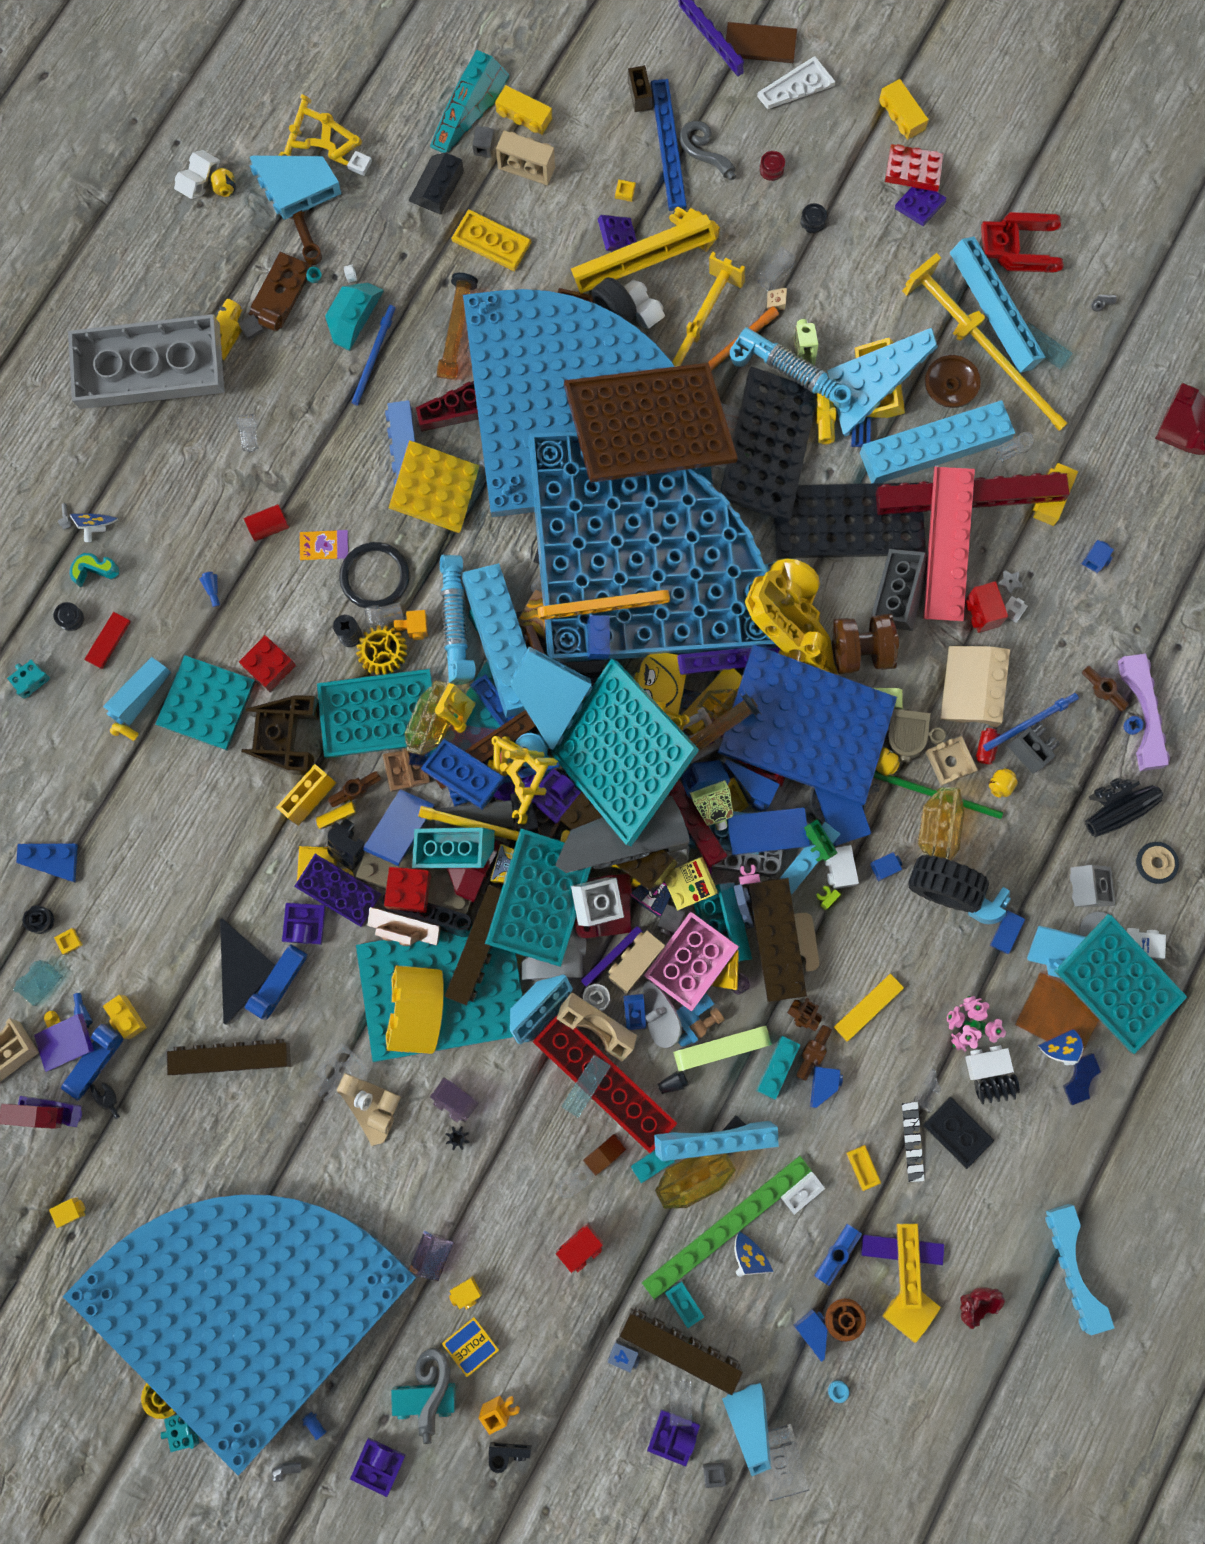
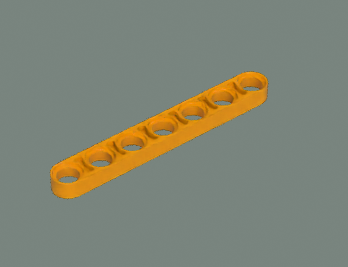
[537,590,670,620]

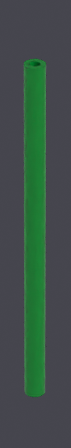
[873,770,1003,819]

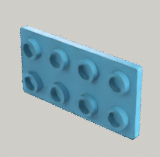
[1027,926,1086,978]

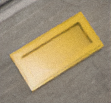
[846,1145,881,1191]

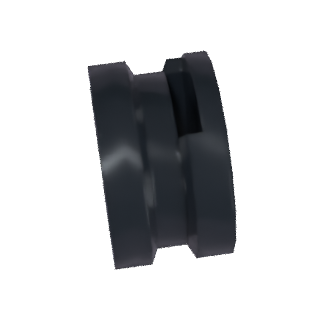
[800,203,827,233]
[53,602,84,631]
[22,905,55,934]

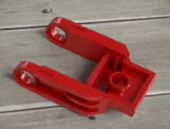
[981,212,1063,273]

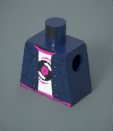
[630,880,671,918]

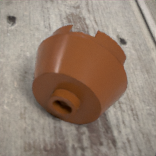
[825,1298,866,1342]

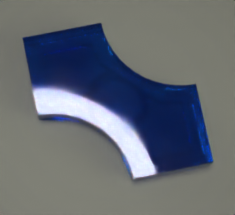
[1063,1053,1101,1106]

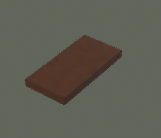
[726,22,797,63]

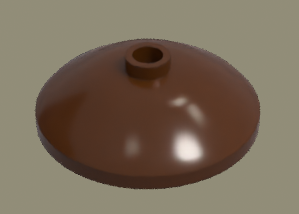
[925,355,981,408]

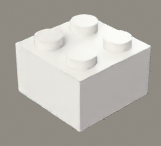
[571,878,624,926]

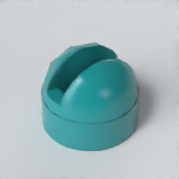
[306,267,322,283]

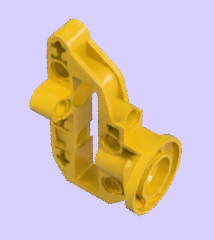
[745,559,838,675]

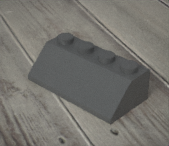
[871,549,928,631]
[434,801,515,830]

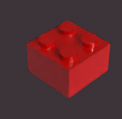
[965,581,1008,633]
[239,635,296,692]
[384,867,431,913]
[555,1223,603,1273]

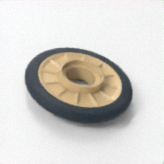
[1136,842,1179,884]

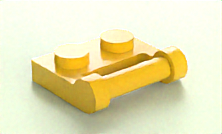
[435,683,476,733]

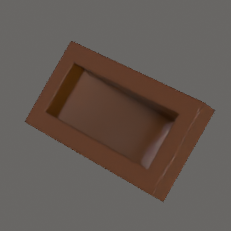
[583,1134,626,1176]

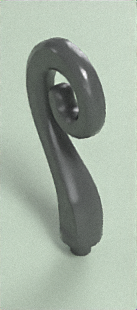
[680,121,736,181]
[415,1348,450,1444]

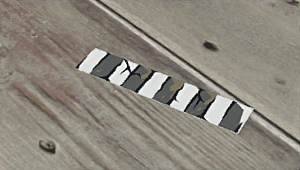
[902,1102,924,1182]

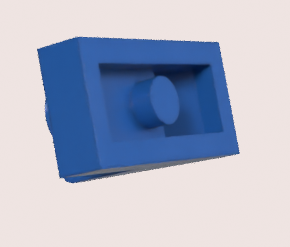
[624,994,646,1030]

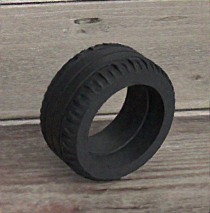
[592,277,637,322]

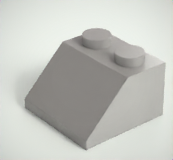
[1070,865,1115,907]

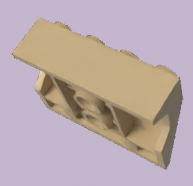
[940,646,1010,728]

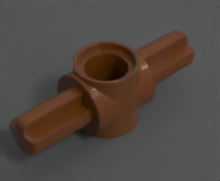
[1082,666,1129,711]
[328,771,381,807]
[796,1025,832,1081]

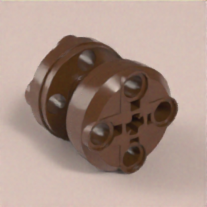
[832,614,899,674]

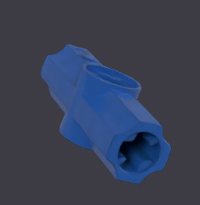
[814,1224,862,1286]

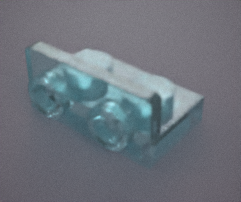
[13,960,63,1006]

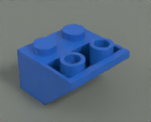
[680,760,730,800]

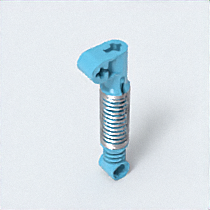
[730,327,851,408]
[440,555,475,685]

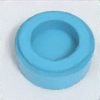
[828,1380,849,1403]

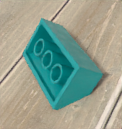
[412,828,495,868]
[693,883,752,963]

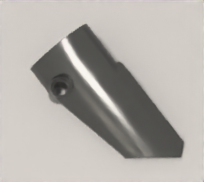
[555,795,689,873]

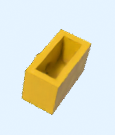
[103,994,147,1039]

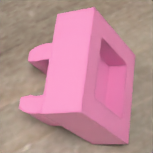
[738,864,760,885]

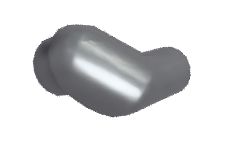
[1091,295,1117,312]
[271,1462,301,1482]

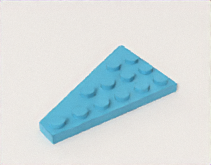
[827,328,938,437]

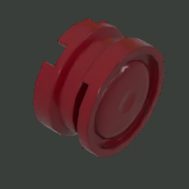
[759,151,785,181]

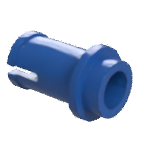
[302,1411,327,1440]

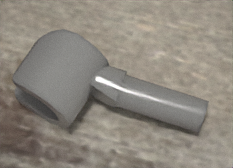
[58,503,72,530]

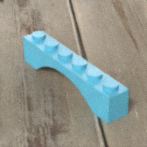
[654,1121,779,1161]
[1045,1204,1115,1335]

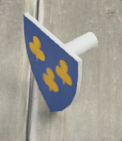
[70,514,118,542]
[1038,1029,1083,1065]
[734,1231,774,1277]

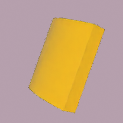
[316,801,357,830]
[882,1291,941,1343]

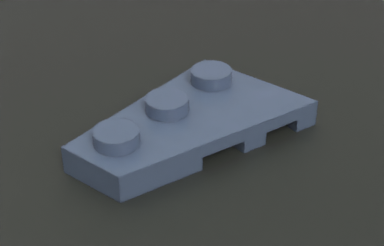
[734,884,754,929]

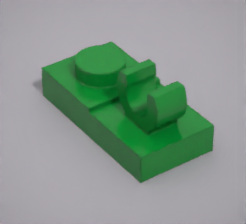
[804,819,837,861]

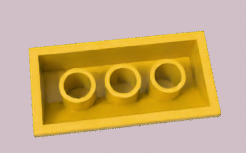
[855,337,905,418]

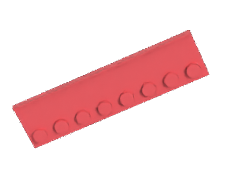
[923,467,975,621]

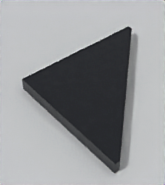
[220,918,275,1025]

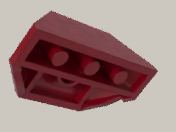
[447,839,505,902]

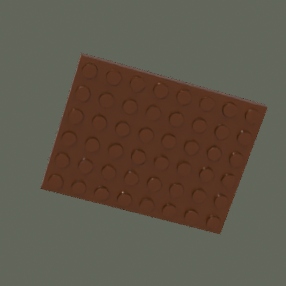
[564,363,738,483]

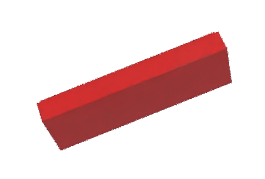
[84,612,131,669]

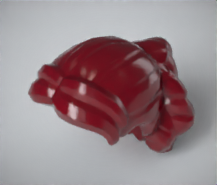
[960,1287,1006,1329]

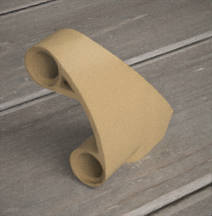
[337,1073,401,1146]

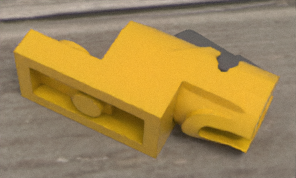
[214,299,243,360]

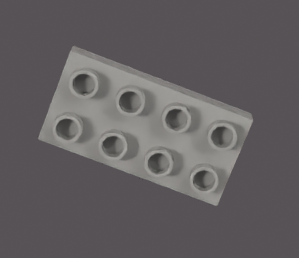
[68,314,224,409]

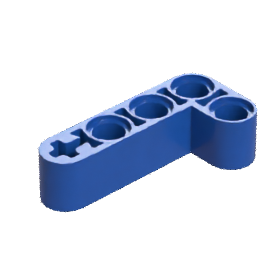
[245,944,308,1020]
[61,1024,124,1101]

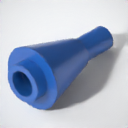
[199,572,220,607]
[73,993,93,1028]

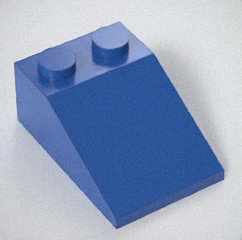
[724,759,780,812]

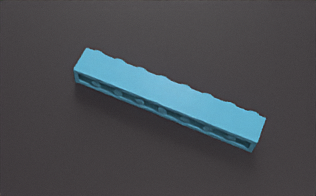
[950,236,1045,373]

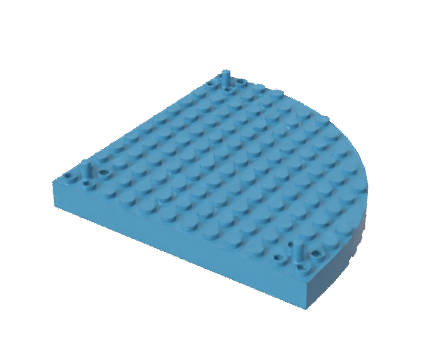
[463,289,713,517]
[528,432,777,663]
[63,1195,417,1476]

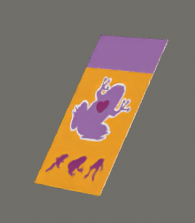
[300,530,348,560]

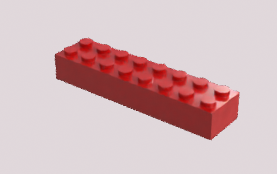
[533,1015,677,1153]

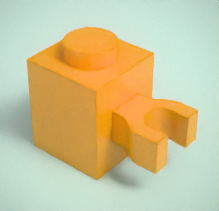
[394,610,429,640]
[479,1396,520,1435]

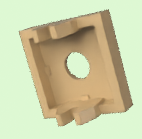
[925,736,978,786]

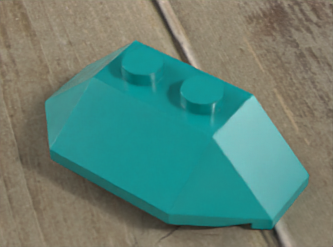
[325,282,384,351]

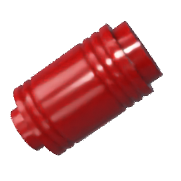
[976,728,1000,765]

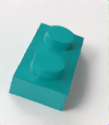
[631,1150,675,1184]
[665,1281,704,1329]

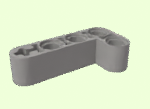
[704,850,783,876]

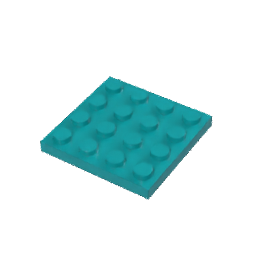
[155,655,256,751]

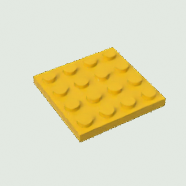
[388,440,480,533]

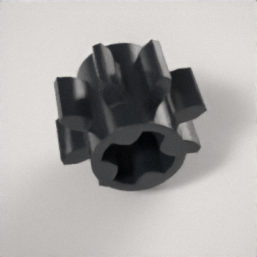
[446,1126,470,1151]

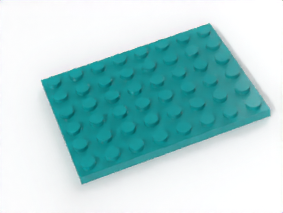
[549,659,699,847]
[356,925,523,1062]

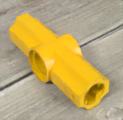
[815,393,836,445]

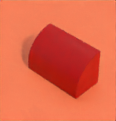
[243,504,289,542]

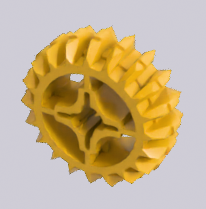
[356,625,408,675]

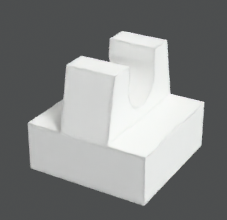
[1005,596,1028,623]

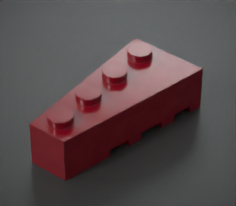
[416,381,479,432]

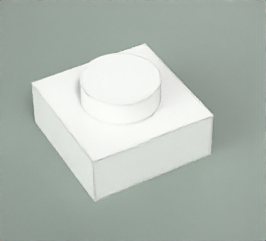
[347,151,372,176]

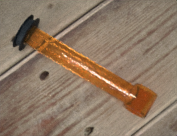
[437,272,478,380]
[690,692,762,752]

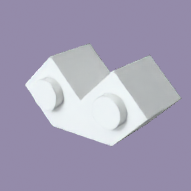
[174,150,220,199]
[624,280,665,329]

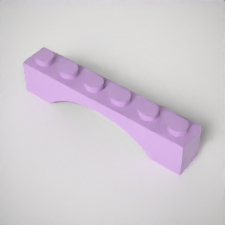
[1118,654,1170,771]

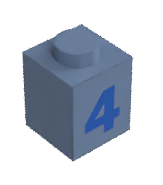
[608,1340,640,1373]

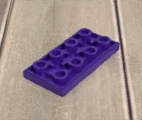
[294,853,381,927]

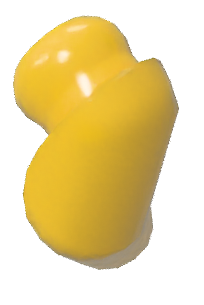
[110,722,139,741]

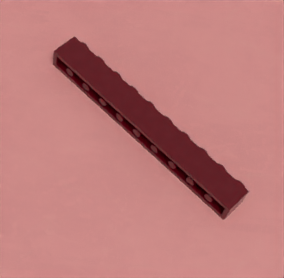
[876,472,1070,515]

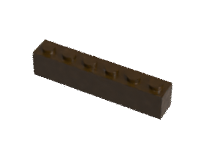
[445,885,502,1006]
[167,1039,291,1076]

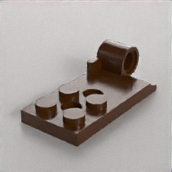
[248,252,313,332]

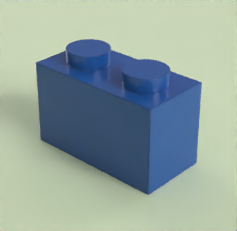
[587,615,610,659]

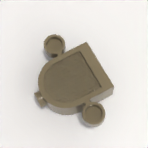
[886,709,946,763]

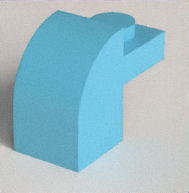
[968,887,1011,924]

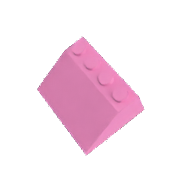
[644,912,739,1011]

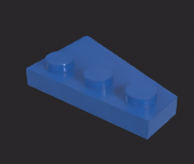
[16,844,78,883]

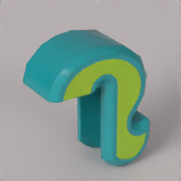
[69,553,119,587]

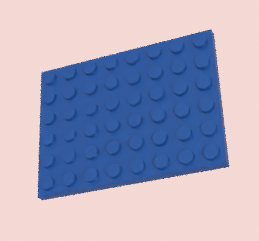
[718,645,897,805]

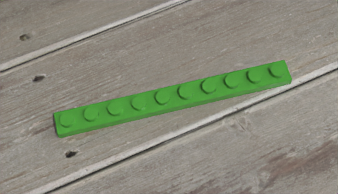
[642,1155,812,1300]

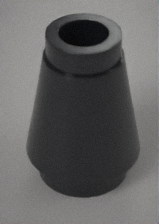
[657,1071,689,1094]

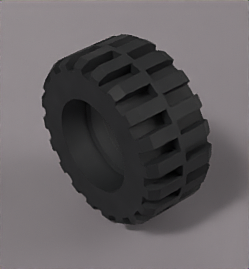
[908,855,989,913]

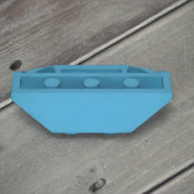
[510,975,573,1044]

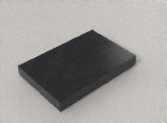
[922,1097,994,1169]

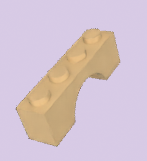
[557,993,637,1062]

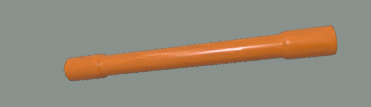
[707,306,779,371]

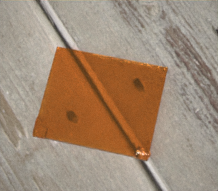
[1015,972,1099,1051]

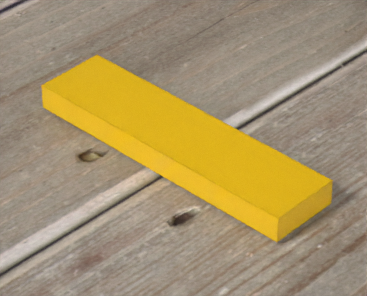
[833,973,904,1042]
[897,1224,923,1309]

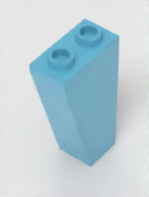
[103,657,171,726]
[722,1383,771,1476]

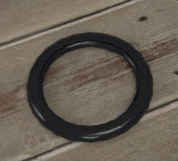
[339,542,410,610]

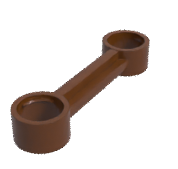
[290,202,322,265]

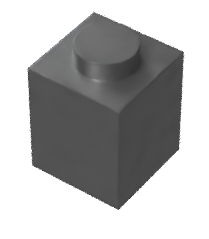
[472,126,495,158]
[657,904,685,936]

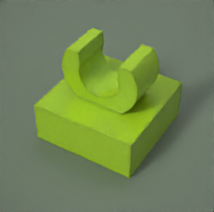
[815,886,841,910]

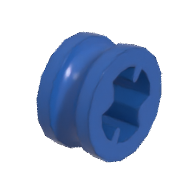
[1123,716,1143,735]

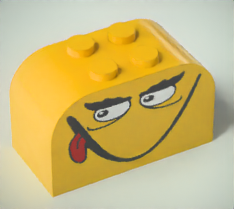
[634,653,686,714]

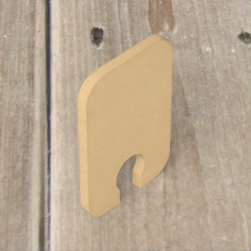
[794,913,819,972]

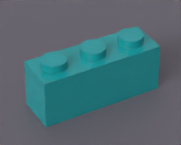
[755,1036,800,1100]
[391,1383,456,1419]

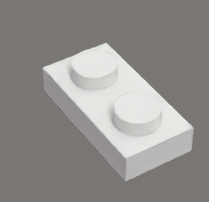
[781,1172,825,1215]

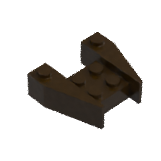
[241,695,319,775]

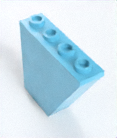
[250,156,341,220]
[510,646,592,749]

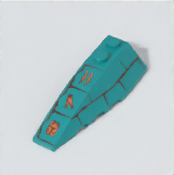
[430,50,509,153]

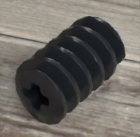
[333,614,362,647]
[974,1074,1020,1105]

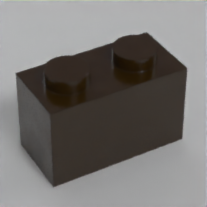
[628,65,652,112]

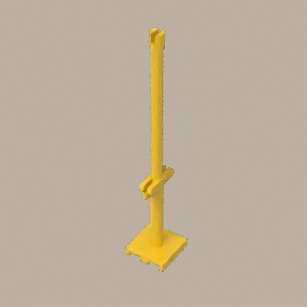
[672,251,745,367]
[902,253,1068,431]
[418,806,640,889]

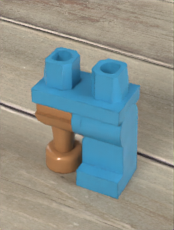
[676,993,725,1047]

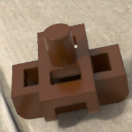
[787,998,822,1031]

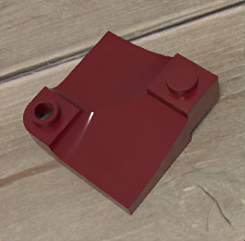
[1155,383,1205,455]
[573,874,632,938]

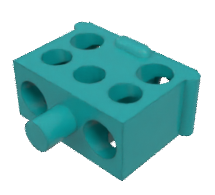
[7,659,50,699]
[161,1413,199,1453]

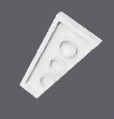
[757,56,835,109]

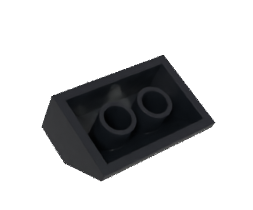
[409,152,464,215]

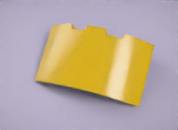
[386,966,443,1054]

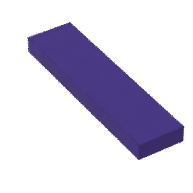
[581,926,643,988]
[861,1234,944,1265]

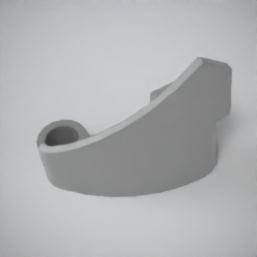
[522,928,586,981]

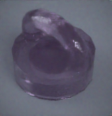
[731,973,750,995]

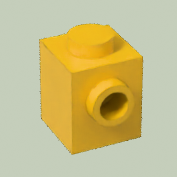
[49,1197,86,1228]
[449,1276,482,1310]

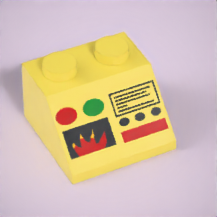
[665,857,718,911]

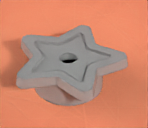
[998,570,1023,594]

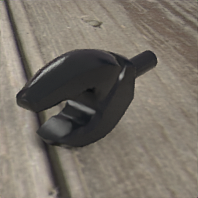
[90,1083,120,1119]

